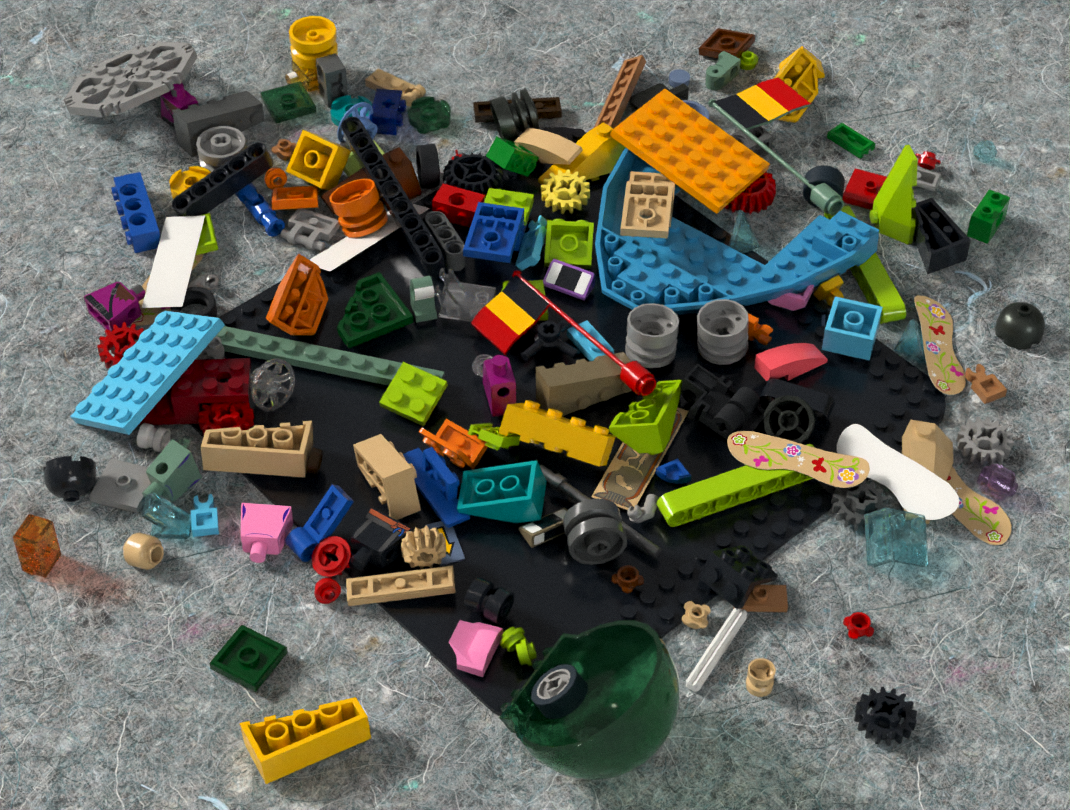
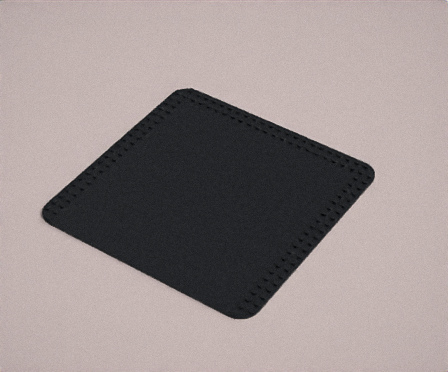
[190,127,946,723]

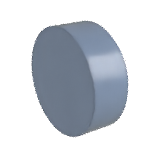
[668,69,690,88]

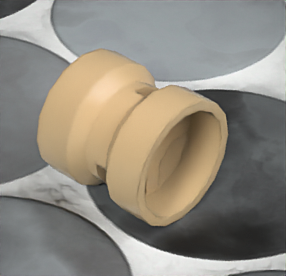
[746,658,776,697]

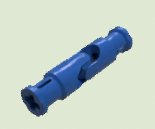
[235,182,285,237]

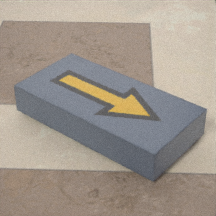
[425,521,465,566]

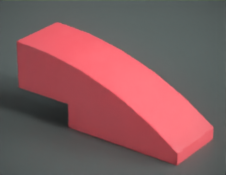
[754,343,828,381]

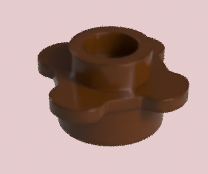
[612,565,644,593]

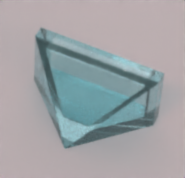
[729,210,760,254]
[894,319,927,366]

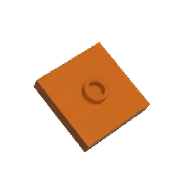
[272,185,319,210]

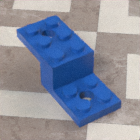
[463,202,533,263]

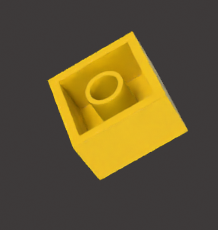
[286,130,351,190]

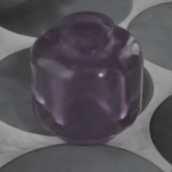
[977,463,1018,501]

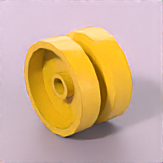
[289,16,338,69]

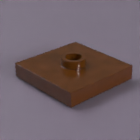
[698,28,755,58]

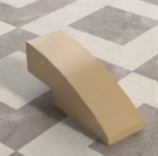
[514,128,583,165]

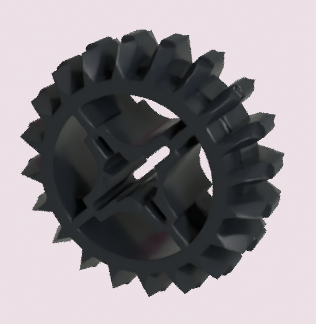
[443,152,504,198]

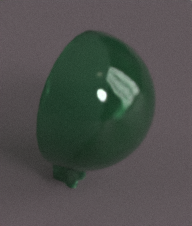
[499,620,680,780]

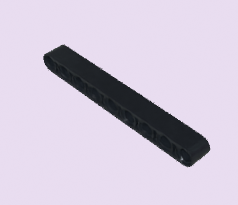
[341,117,446,277]

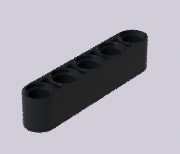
[171,142,273,217]

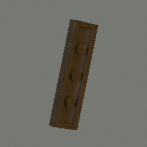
[473,97,562,123]

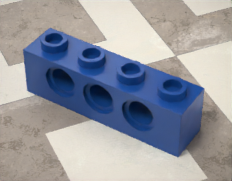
[111,172,160,253]

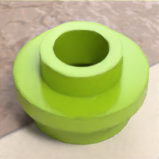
[739,51,758,70]
[500,627,526,652]
[516,638,537,666]

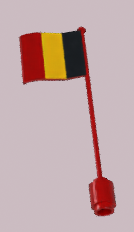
[471,270,656,396]

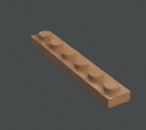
[594,55,646,129]

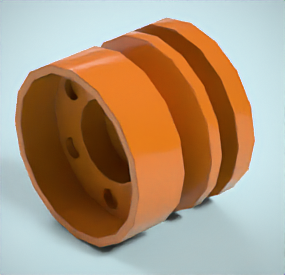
[330,179,388,238]

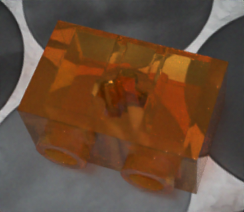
[13,514,62,578]

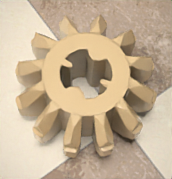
[401,525,447,569]

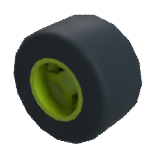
[803,165,845,208]

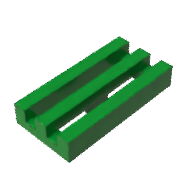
[827,123,875,159]

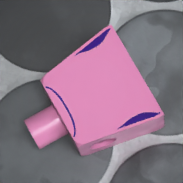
[241,503,293,563]

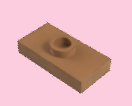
[733,585,788,612]

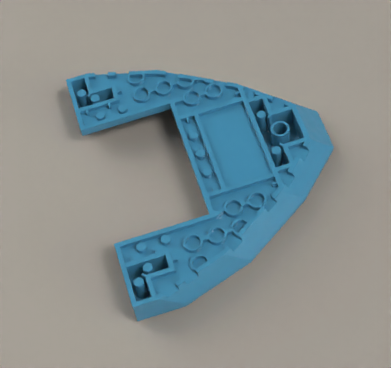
[595,147,879,315]

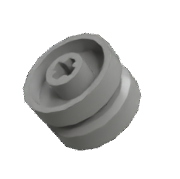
[196,126,247,172]

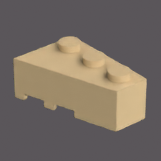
[353,434,421,520]

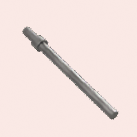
[540,465,661,557]

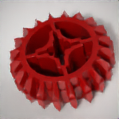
[725,171,776,215]

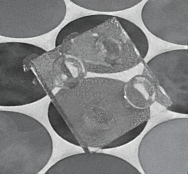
[434,268,496,322]

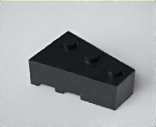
[911,198,971,274]

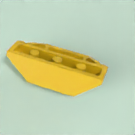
[774,48,818,123]

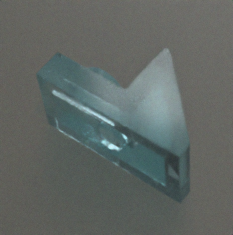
[142,492,191,539]

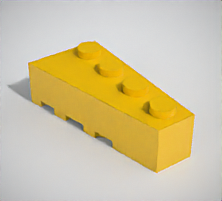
[498,400,616,467]
[240,697,371,784]

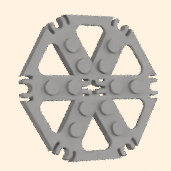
[64,41,197,117]

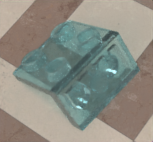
[864,508,928,567]

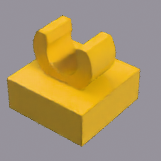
[813,275,844,307]

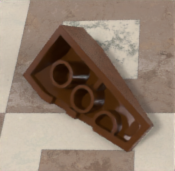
[321,147,422,215]

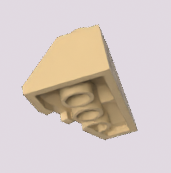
[902,420,953,524]

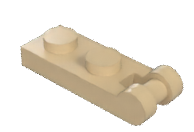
[365,68,426,106]

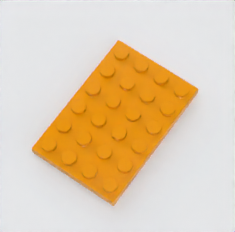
[610,89,770,214]

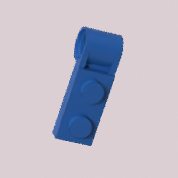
[285,484,354,562]

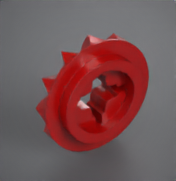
[312,536,353,579]

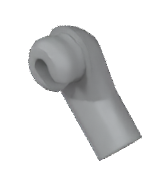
[187,274,219,290]
[627,494,659,523]

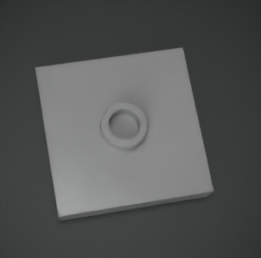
[89,458,151,513]

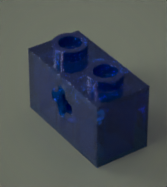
[369,89,406,135]

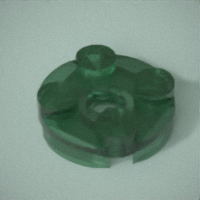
[407,96,451,134]

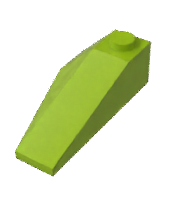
[869,144,917,245]
[609,380,683,455]

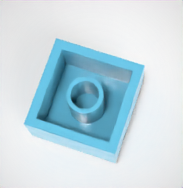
[822,296,883,361]

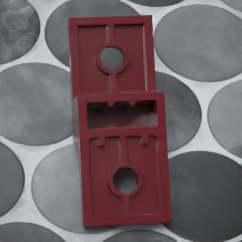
[138,358,251,426]

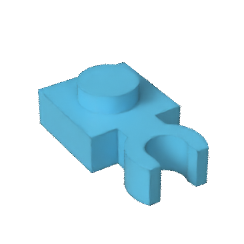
[191,494,219,537]

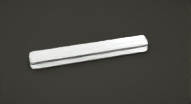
[686,608,747,692]

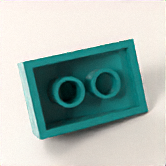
[457,460,547,523]

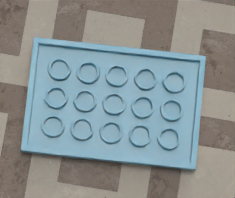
[70,311,225,435]

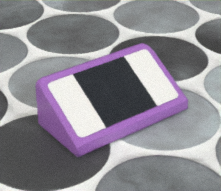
[543,259,595,301]

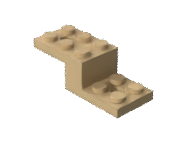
[620,171,676,238]

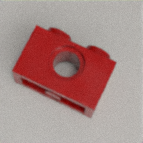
[432,184,485,228]

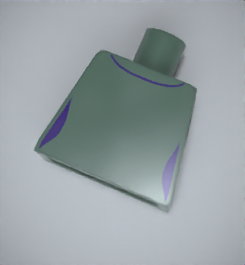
[142,439,202,503]

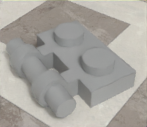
[280,208,340,251]

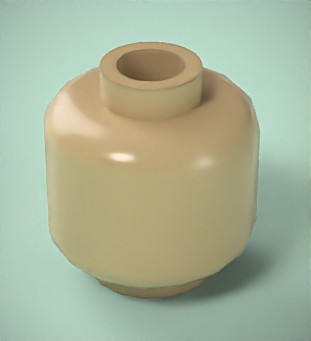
[123,533,164,570]

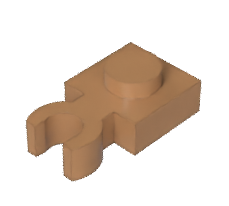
[965,364,1007,404]

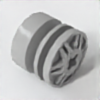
[697,299,749,365]
[625,303,679,368]

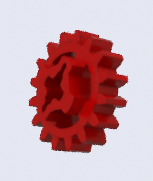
[97,322,144,369]
[198,402,254,435]

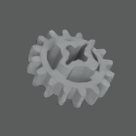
[956,417,1014,466]

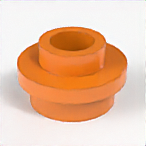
[265,168,287,190]

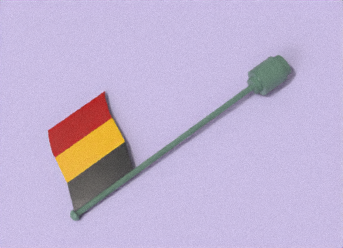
[708,78,844,215]

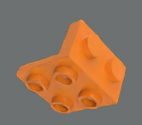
[419,419,488,470]

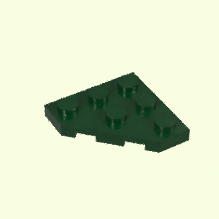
[337,272,413,348]

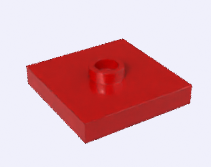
[842,168,887,210]

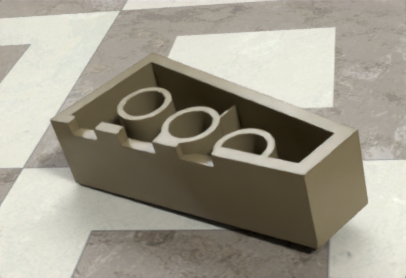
[536,352,632,417]

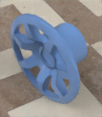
[337,102,377,142]

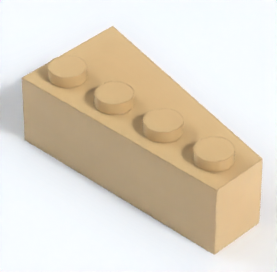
[201,421,313,477]

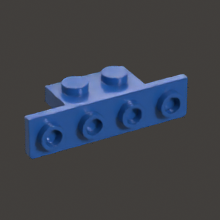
[403,447,470,528]

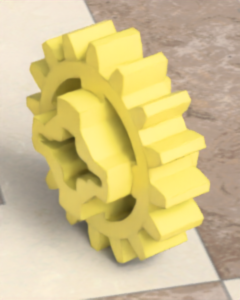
[541,169,590,214]

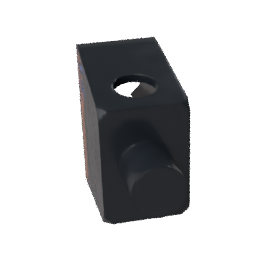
[350,507,412,570]

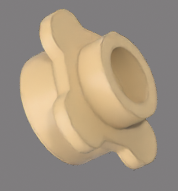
[682,601,711,629]

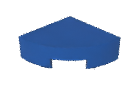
[656,458,692,484]

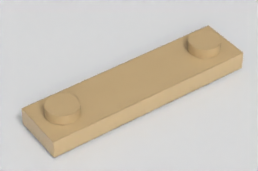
[346,566,456,606]

